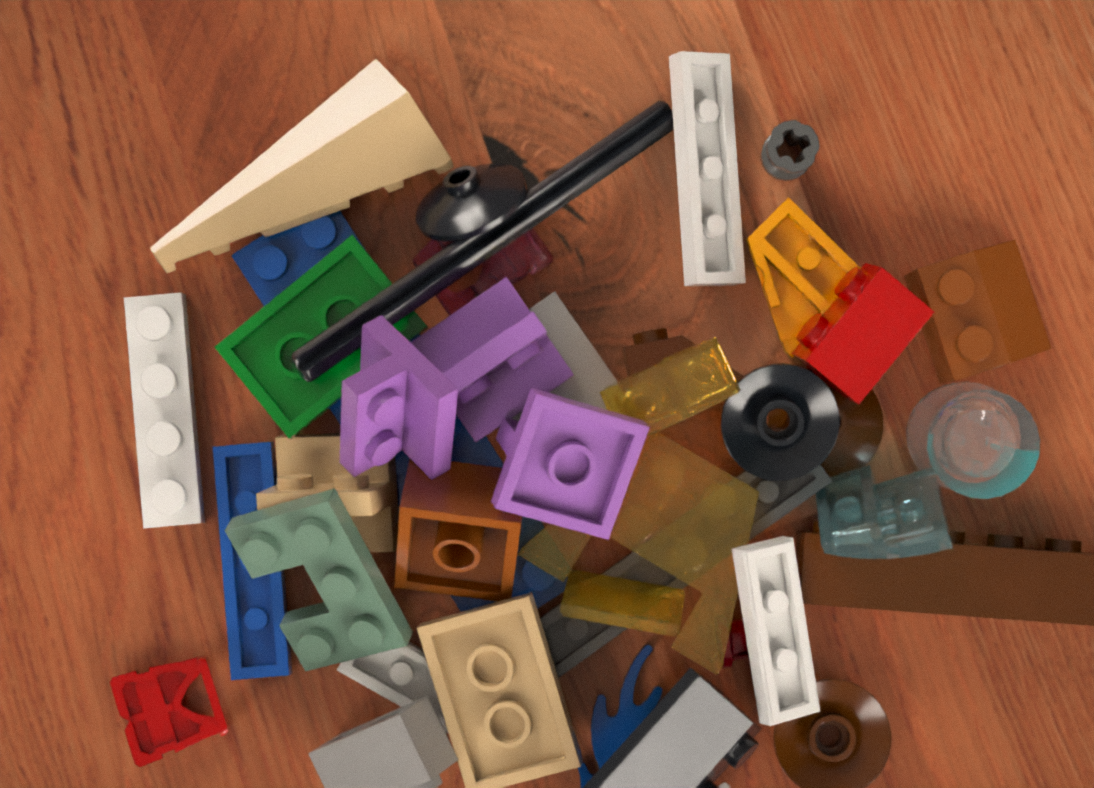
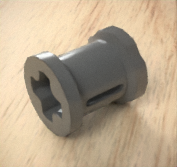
[760,120,820,181]

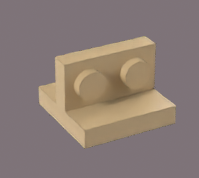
[256,433,399,552]

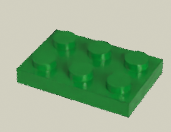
[214,235,428,439]

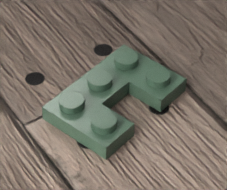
[225,488,413,671]

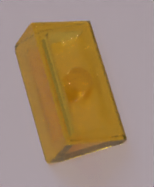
[560,570,685,637]

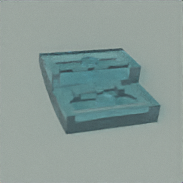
[816,465,953,559]

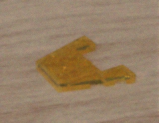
[518,432,759,675]

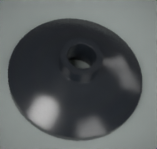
[416,163,527,242]
[721,363,840,481]

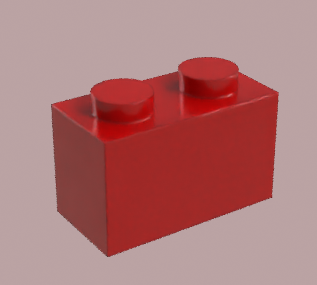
[791,263,935,404]

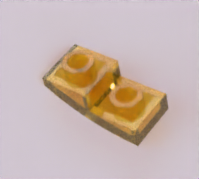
[599,336,741,437]

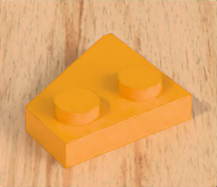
[746,197,861,359]

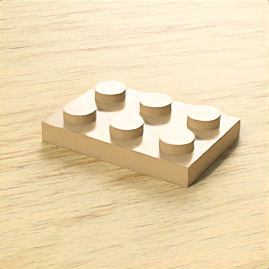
[416,592,583,788]

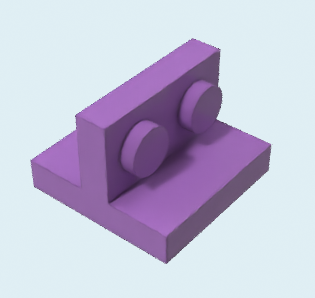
[411,277,574,443]
[339,315,458,480]
[491,387,650,540]

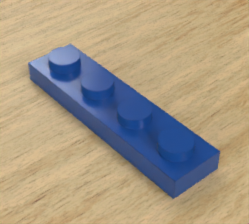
[213,442,292,680]

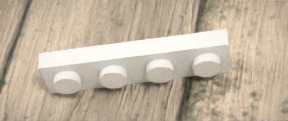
[669,51,746,286]
[124,292,205,528]

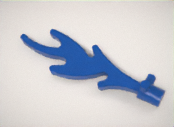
[578,644,662,788]

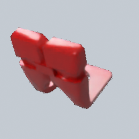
[109,656,230,767]

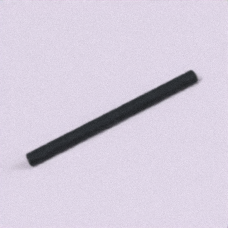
[290,101,674,382]

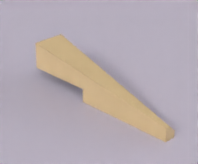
[150,59,454,273]

